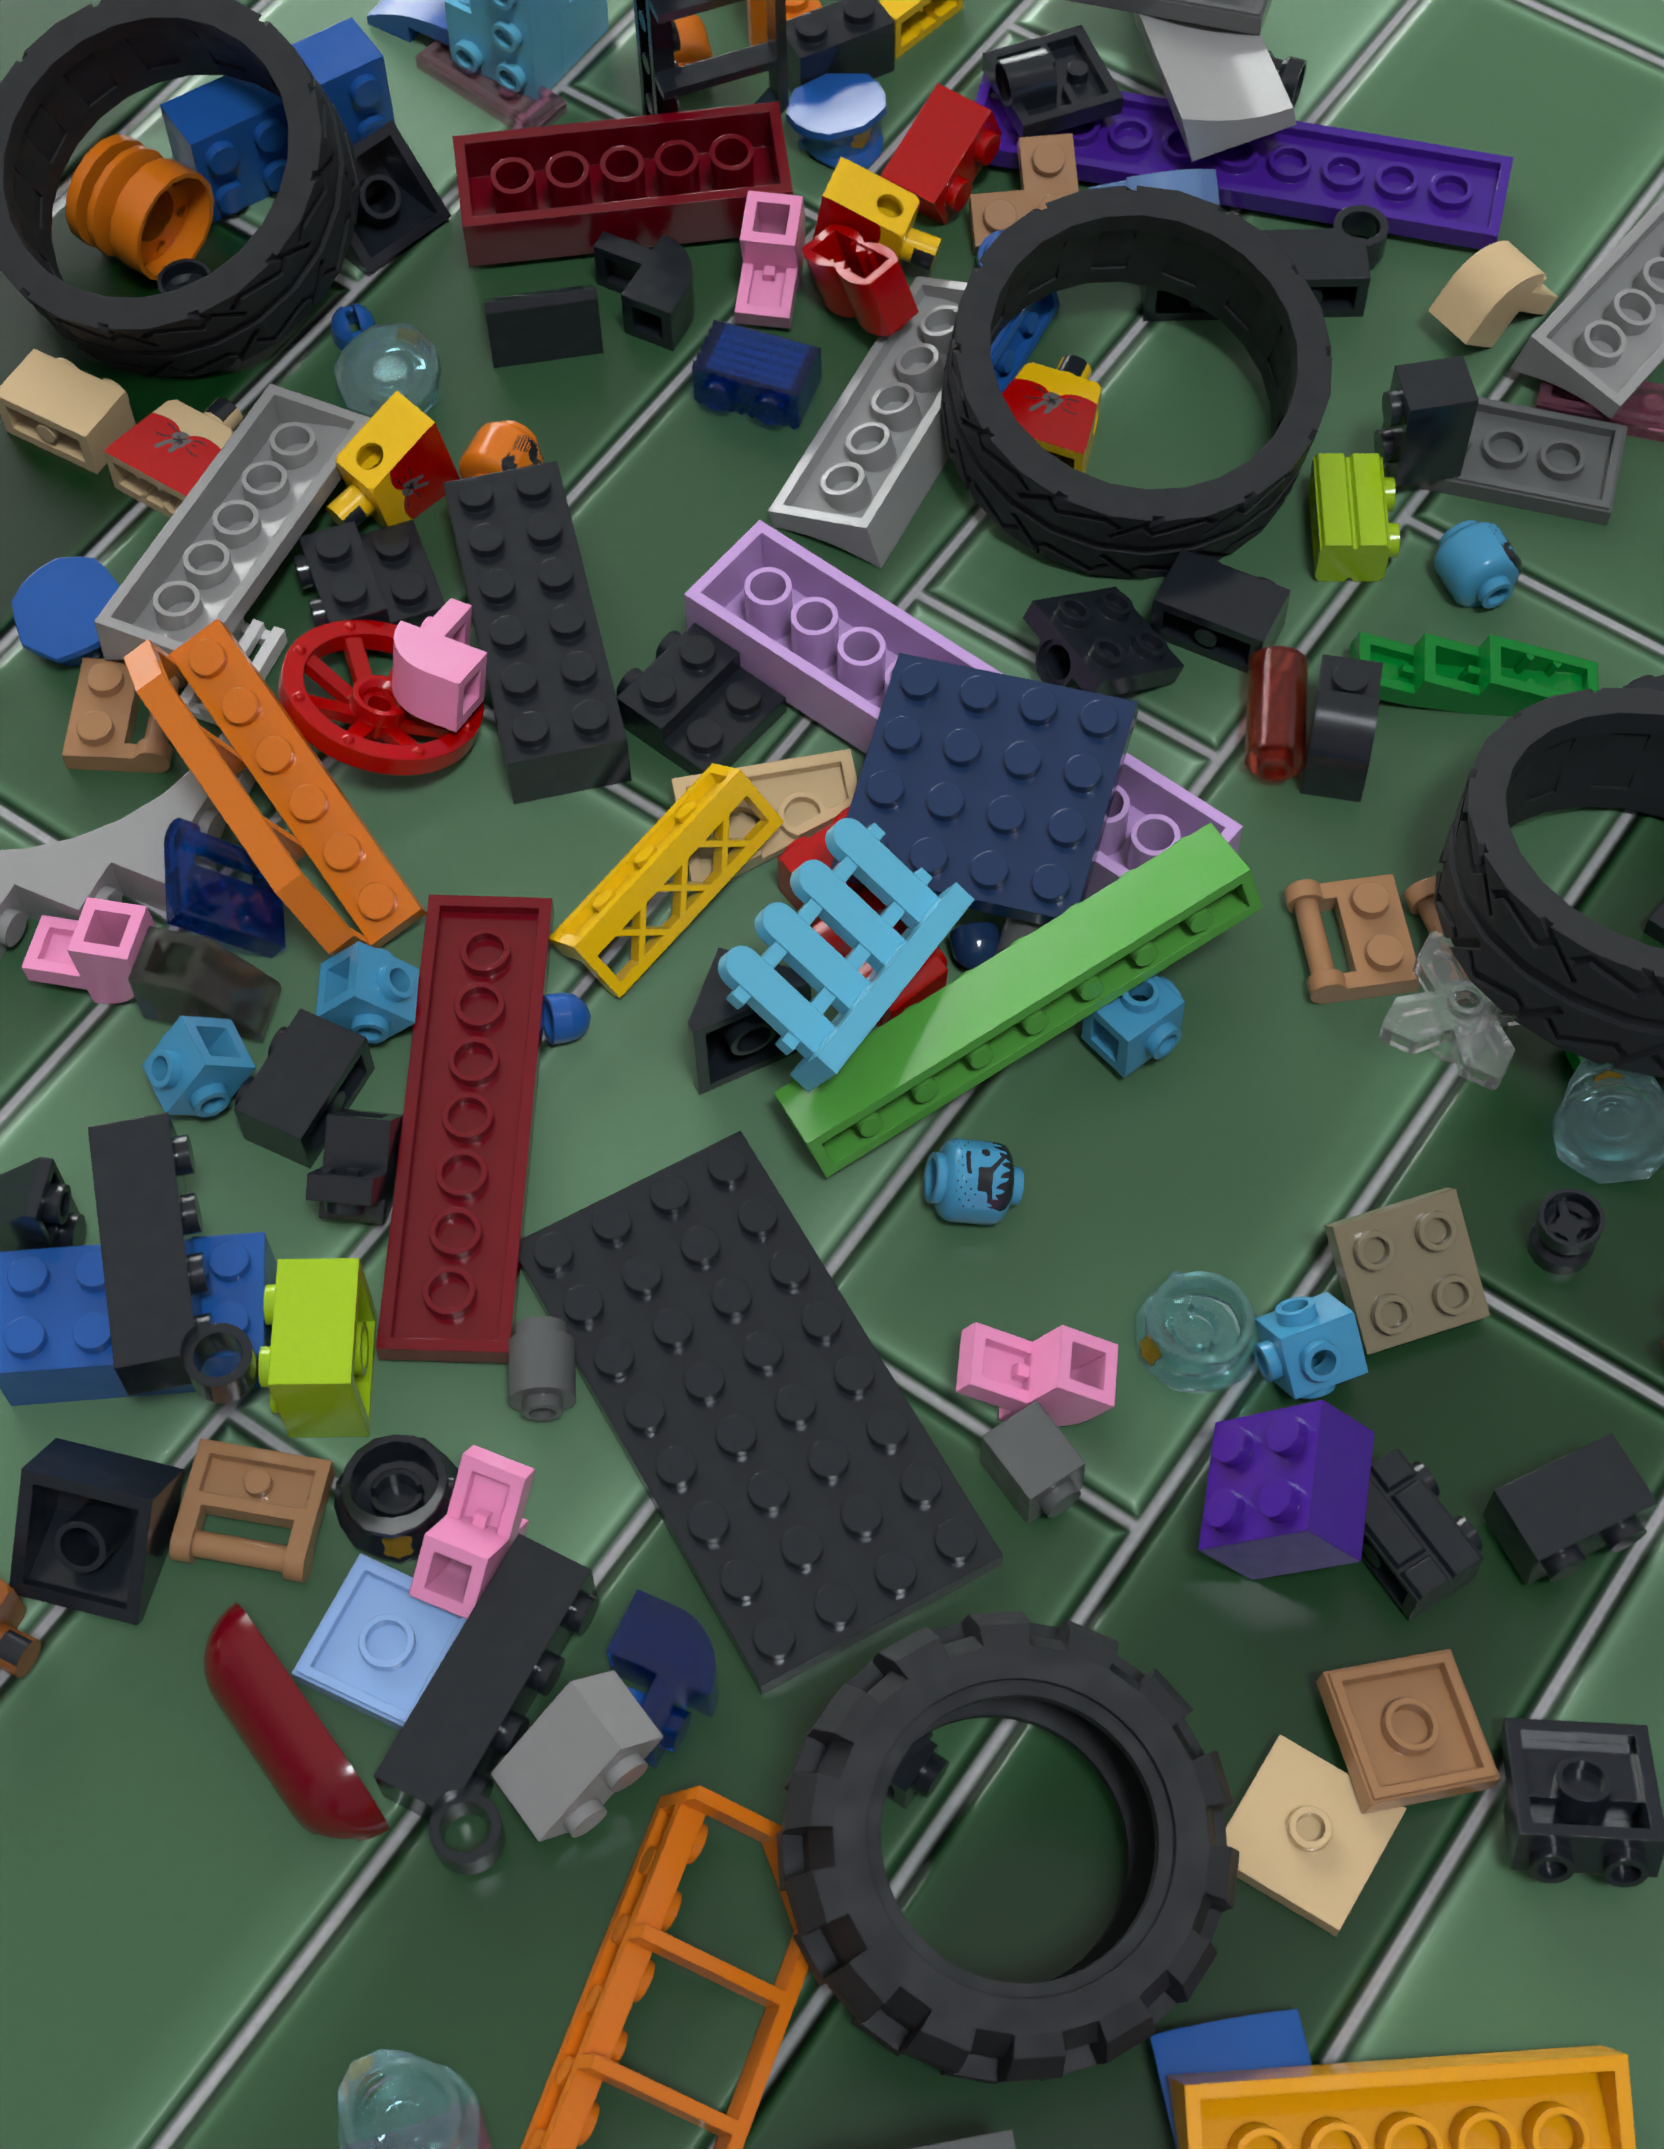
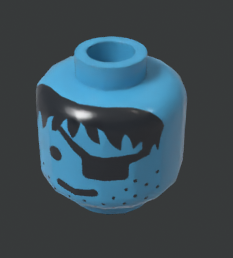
[1434,520,1522,608]
[924,1138,1024,1226]

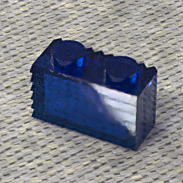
[692,320,822,429]

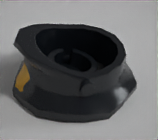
[334,1434,459,1565]

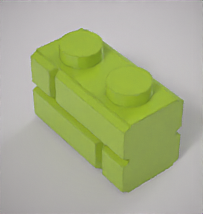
[1308,453,1400,582]

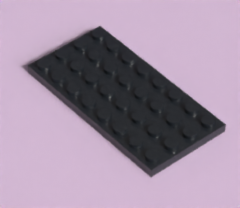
[520,1130,1003,1695]

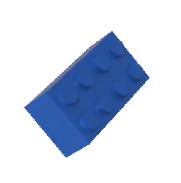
[160,17,396,223]
[0,1232,277,1406]

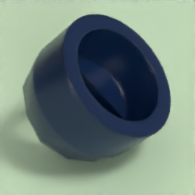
[949,922,1000,971]

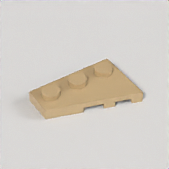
[672,749,858,893]

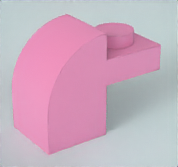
[734,190,805,329]
[392,598,487,732]
[22,897,158,1004]
[956,1322,1119,1427]
[409,1445,536,1619]

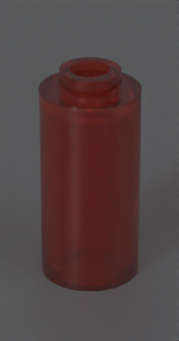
[1245,646,1308,782]

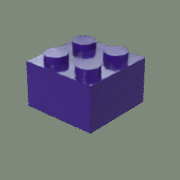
[1198,1400,1375,1580]

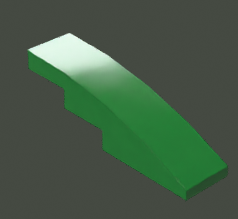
[1350,632,1599,717]

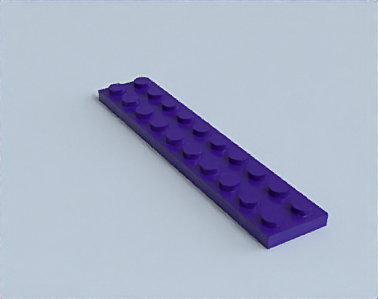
[975,74,1514,249]

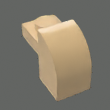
[1428,240,1558,348]

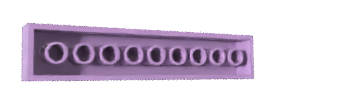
[684,520,1243,898]

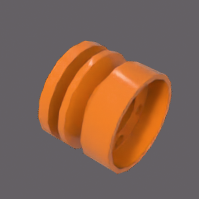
[65,134,214,280]

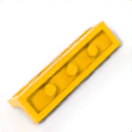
[550,763,784,998]

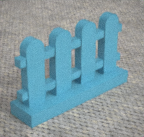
[718,818,975,1092]

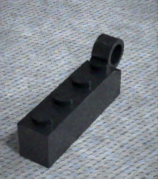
[1140,205,1389,322]
[88,1112,259,1403]
[374,1534,599,1875]

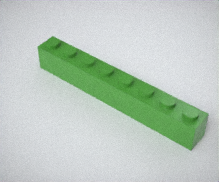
[774,822,1263,1178]

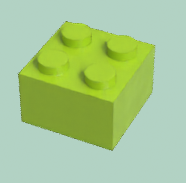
[258,1258,378,1438]

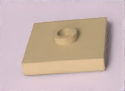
[1226,1734,1407,1937]

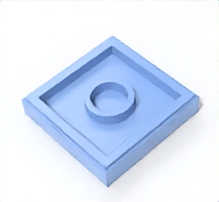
[291,1553,467,1731]

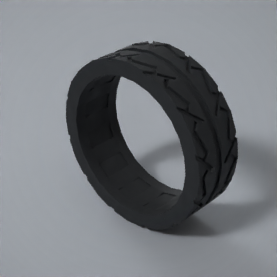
[0,0,360,377]
[941,185,1332,579]
[1434,688,1664,1078]

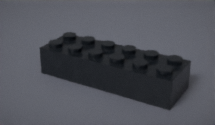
[443,461,632,805]

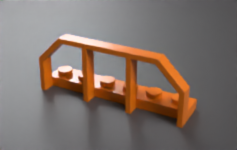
[123,618,427,956]
[520,1785,809,2149]

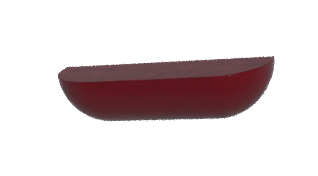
[204,1602,390,1841]

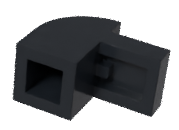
[593,231,695,351]
[1300,654,1383,802]
[305,1108,403,1224]

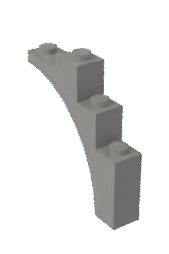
[0,733,255,959]

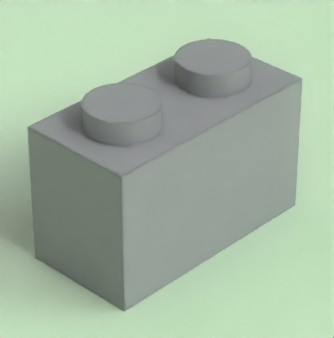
[490,1670,664,1842]

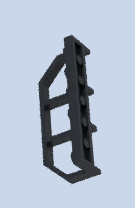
[633,0,789,116]

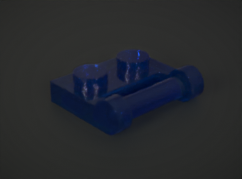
[164,818,286,958]

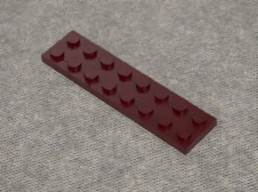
[376,895,554,1363]

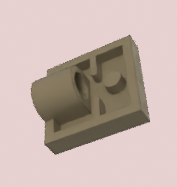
[1324,1187,1490,1355]

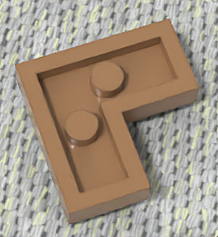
[968,133,1079,255]

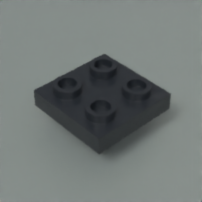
[982,25,1124,137]
[1023,587,1184,696]

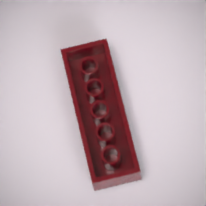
[452,101,793,267]

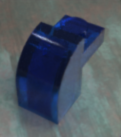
[607,1589,719,1769]

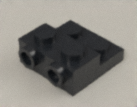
[292,519,445,653]
[616,623,786,775]
[1500,1718,1664,1888]

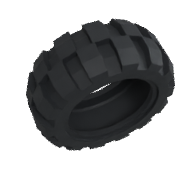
[777,1611,1240,2084]

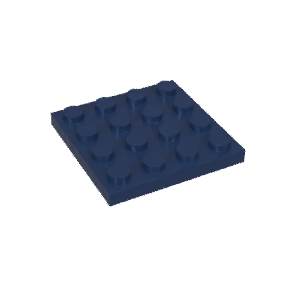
[831,653,1138,925]

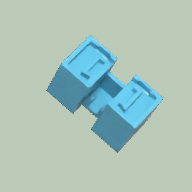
[444,0,609,103]

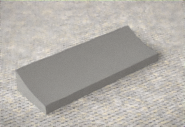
[1131,12,1297,161]
[1510,196,1664,419]
[768,276,967,569]
[94,384,370,660]

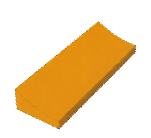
[1167,2045,1636,2149]

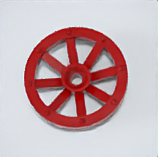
[278,620,484,776]

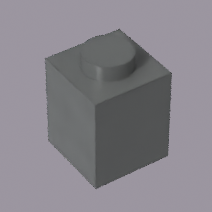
[980,1400,1086,1525]

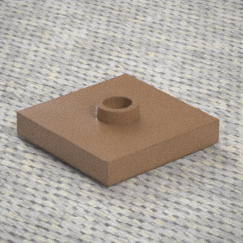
[1316,1649,1501,1814]

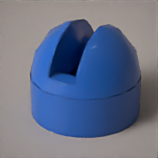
[331,303,377,353]
[543,992,591,1045]

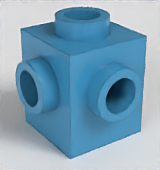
[316,941,419,1045]
[1081,974,1185,1078]
[142,1016,256,1117]
[1254,1292,1368,1400]

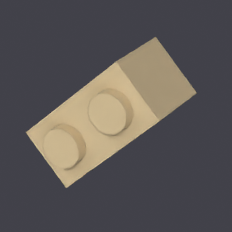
[0,349,136,474]

